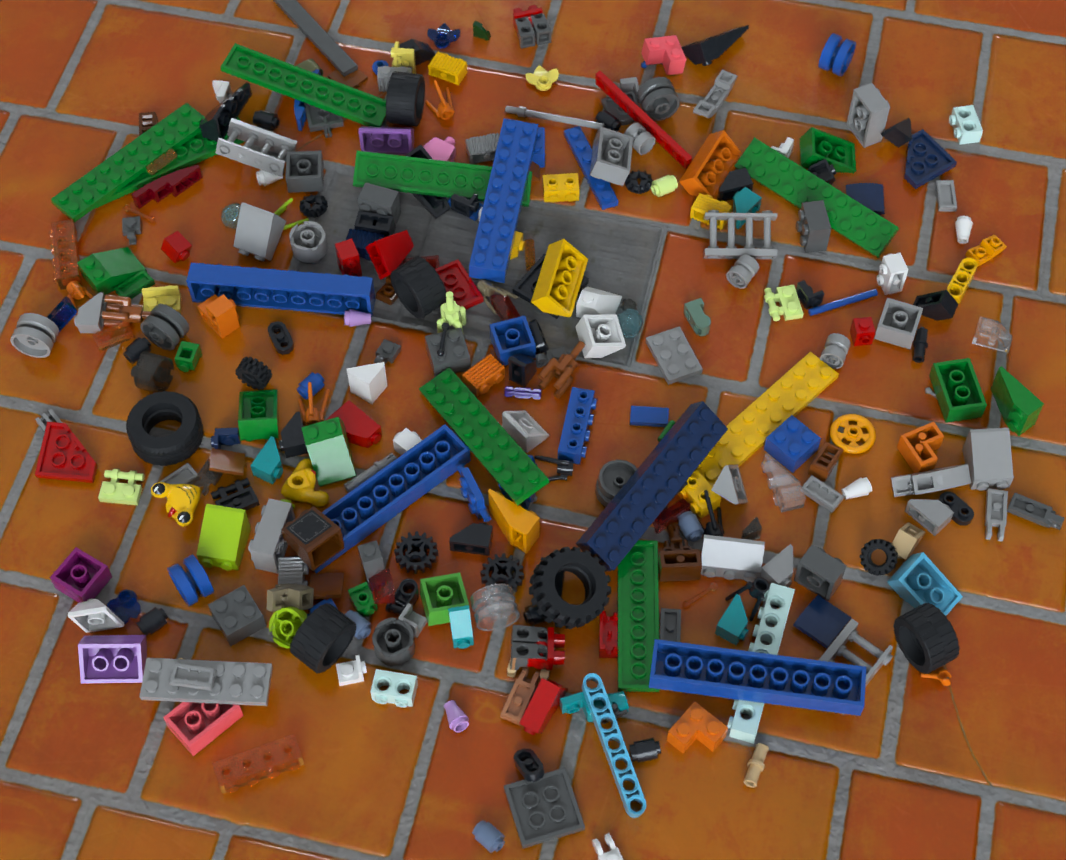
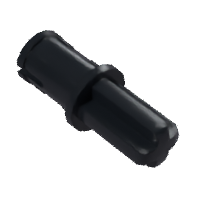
[913,327,928,363]

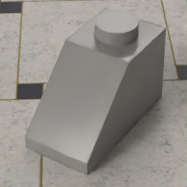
[74,293,107,334]
[905,499,954,536]
[760,544,793,587]

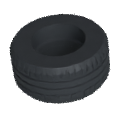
[126,391,204,466]

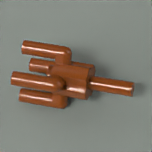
[102,294,151,328]
[538,341,585,399]

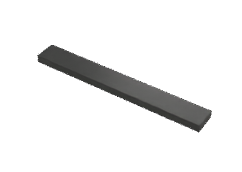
[273,0,358,77]

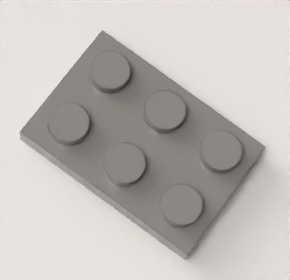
[645,326,703,385]

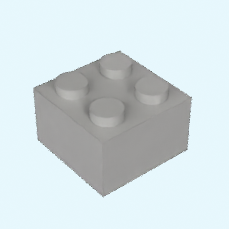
[874,298,923,349]

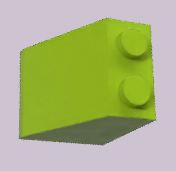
[197,504,251,571]

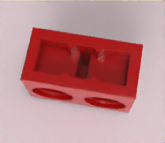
[335,238,362,277]

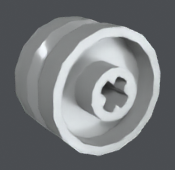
[10,313,59,358]

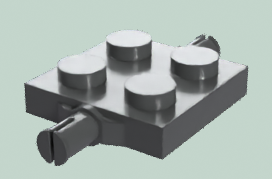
[304,103,344,138]

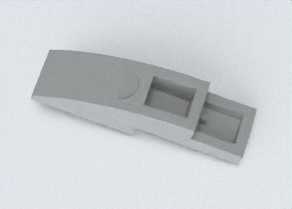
[890,464,971,497]

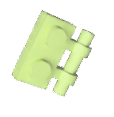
[764,285,804,321]
[98,469,145,505]

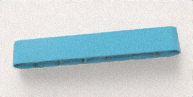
[582,673,646,818]

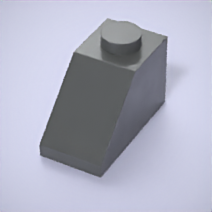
[357,540,389,591]

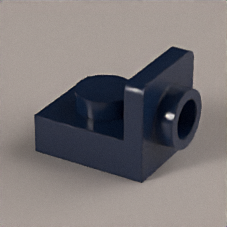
[211,428,241,449]

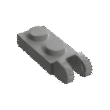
[985,488,1008,542]

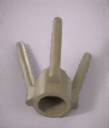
[476,279,518,314]

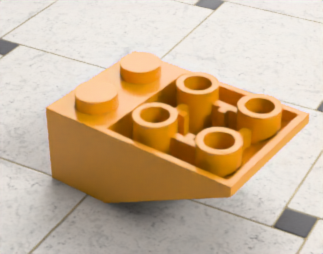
[488,489,540,554]

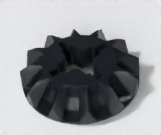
[625,169,653,194]
[299,194,328,218]

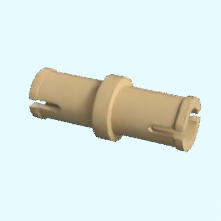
[743,743,769,788]

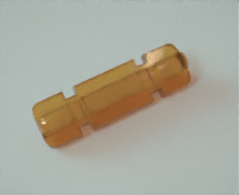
[146,149,177,175]
[525,239,535,271]

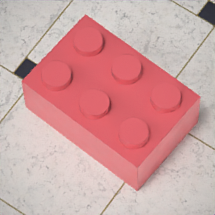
[163,702,243,756]

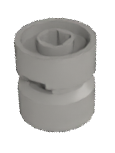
[624,122,656,155]
[726,254,760,289]
[820,333,851,369]

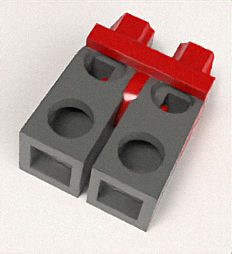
[513,4,551,49]
[510,625,565,670]

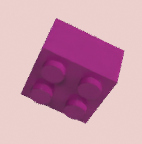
[50,547,112,603]

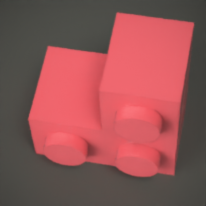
[641,35,686,75]

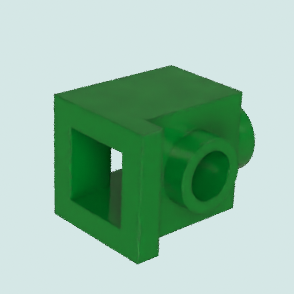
[174,341,202,372]
[348,582,378,617]

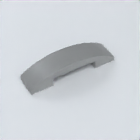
[693,70,737,118]

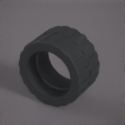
[386,71,425,126]
[390,256,446,319]
[290,603,356,673]
[894,603,960,674]

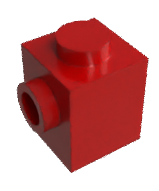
[161,230,192,263]
[850,317,875,346]

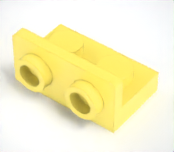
[391,41,416,74]
[142,285,181,314]

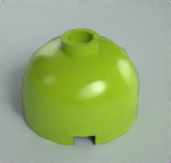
[269,606,308,649]

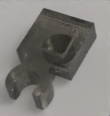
[194,459,223,496]

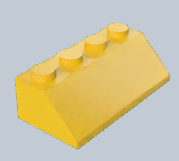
[531,239,588,317]

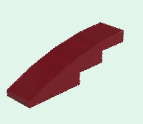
[132,165,202,209]

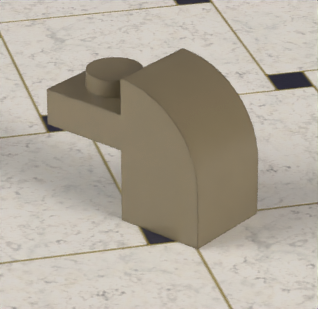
[266,584,314,612]

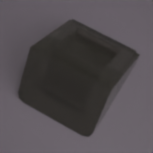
[741,517,762,540]

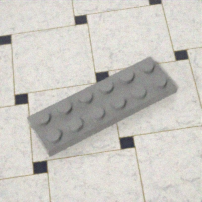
[139,658,273,706]

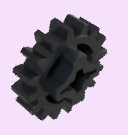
[394,531,438,574]
[480,553,524,597]

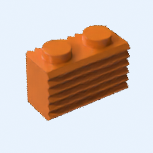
[461,354,505,397]

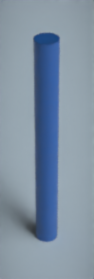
[808,289,878,316]

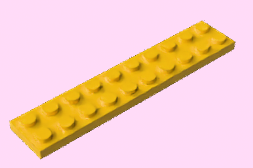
[695,351,839,487]

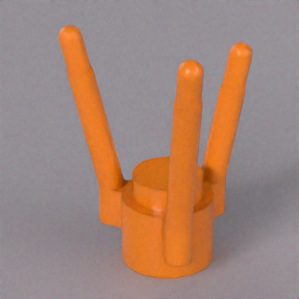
[425,80,455,120]
[66,281,107,315]
[298,382,330,426]

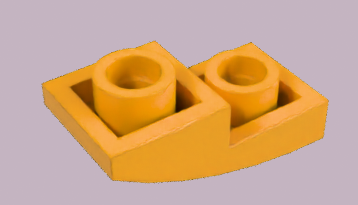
[965,234,1007,267]

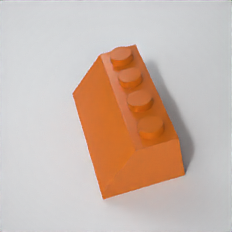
[679,130,743,199]

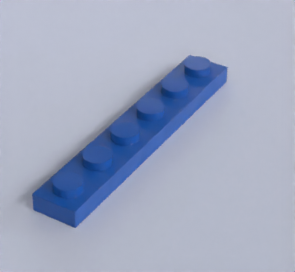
[564,126,618,210]

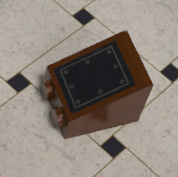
[281,506,345,572]

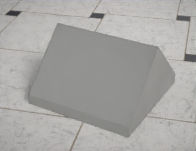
[711,464,748,504]

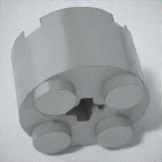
[289,221,328,264]

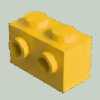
[543,173,579,203]
[678,470,721,519]

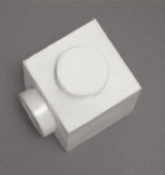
[393,428,422,455]

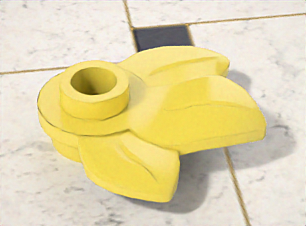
[526,65,559,91]

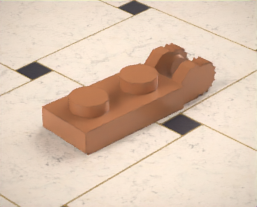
[500,667,540,725]

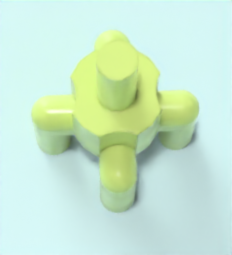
[437,291,466,333]

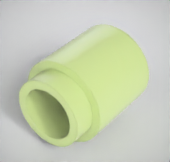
[651,175,678,197]

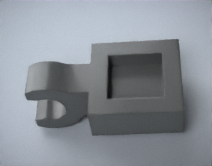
[122,216,142,245]
[374,339,401,364]
[535,346,566,368]

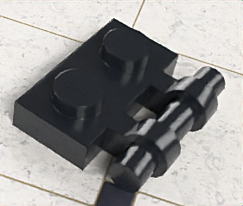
[211,478,260,511]

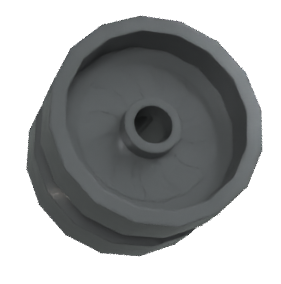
[637,77,680,121]
[140,304,190,351]
[595,460,637,507]

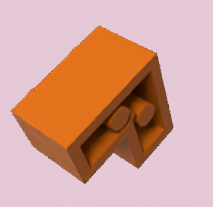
[197,294,240,339]
[897,421,944,473]
[667,702,728,754]

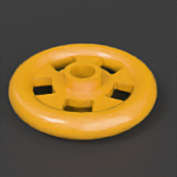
[830,414,876,454]

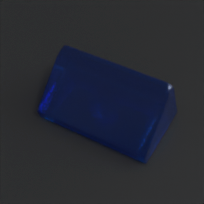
[47,296,77,332]

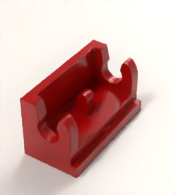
[599,611,618,658]

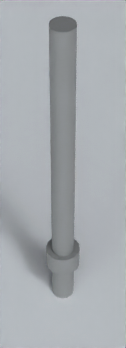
[505,106,605,130]

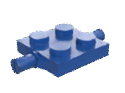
[457,464,491,522]

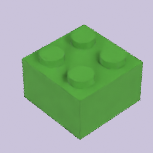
[420,572,469,626]

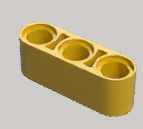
[947,258,978,305]

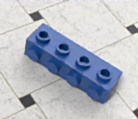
[558,387,598,465]

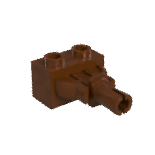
[658,524,702,582]

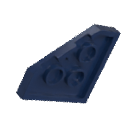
[904,129,957,189]

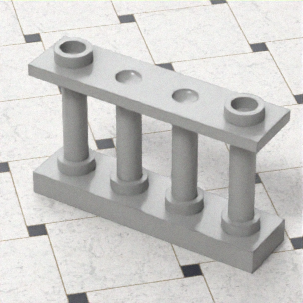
[215,118,298,177]
[703,210,777,259]
[819,619,893,715]

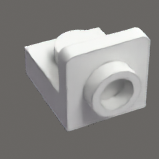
[212,80,232,104]
[771,137,794,158]
[336,655,367,686]

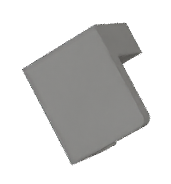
[620,77,640,104]
[398,603,427,638]

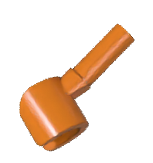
[921,669,952,686]

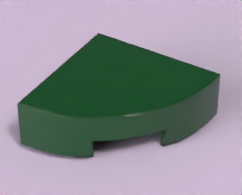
[473,21,491,41]

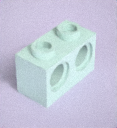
[949,105,983,145]
[370,669,418,708]

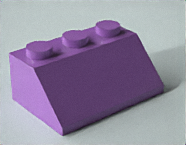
[358,126,414,155]
[78,635,147,683]

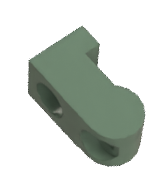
[684,298,711,336]

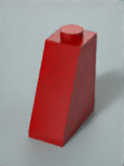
[366,230,414,280]
[326,400,382,448]
[519,678,568,735]

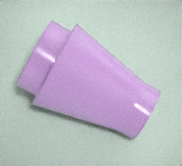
[344,309,371,327]
[444,700,469,733]

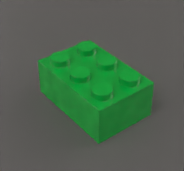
[929,358,987,423]

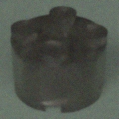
[131,351,174,393]

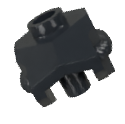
[808,159,837,185]

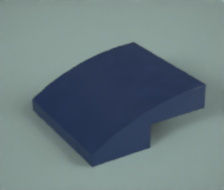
[846,183,885,215]
[793,595,851,649]

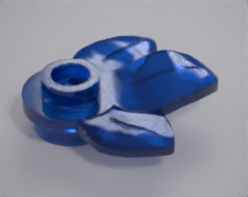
[427,23,460,48]
[106,589,141,625]

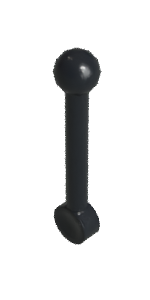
[437,322,449,357]

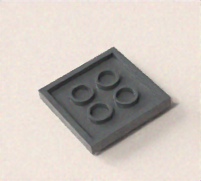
[504,767,585,849]

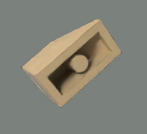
[892,522,926,559]

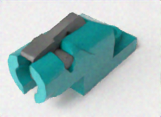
[560,687,629,724]

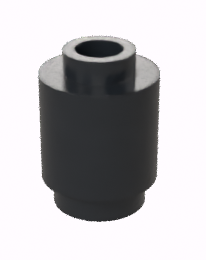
[253,110,280,131]
[595,110,621,132]
[123,337,151,364]
[523,605,546,626]
[136,607,168,636]
[629,738,661,763]

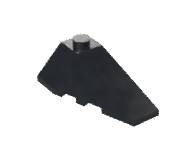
[681,25,749,66]
[200,82,252,142]
[405,145,450,219]

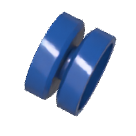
[818,33,856,77]
[167,554,214,607]

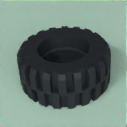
[529,547,611,629]

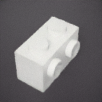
[876,253,908,295]

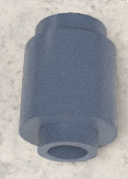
[678,511,704,542]
[344,610,371,640]
[472,820,505,853]

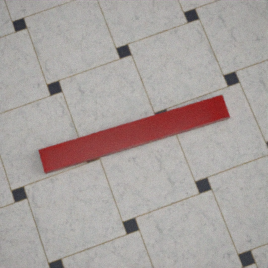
[595,71,692,170]

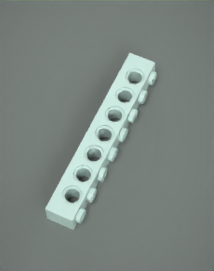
[727,583,795,744]

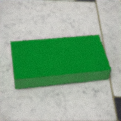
[114,269,155,299]

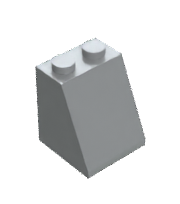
[233,202,286,262]
[962,428,1014,491]

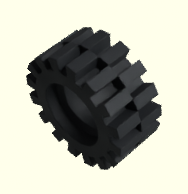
[235,357,272,390]
[860,539,898,576]

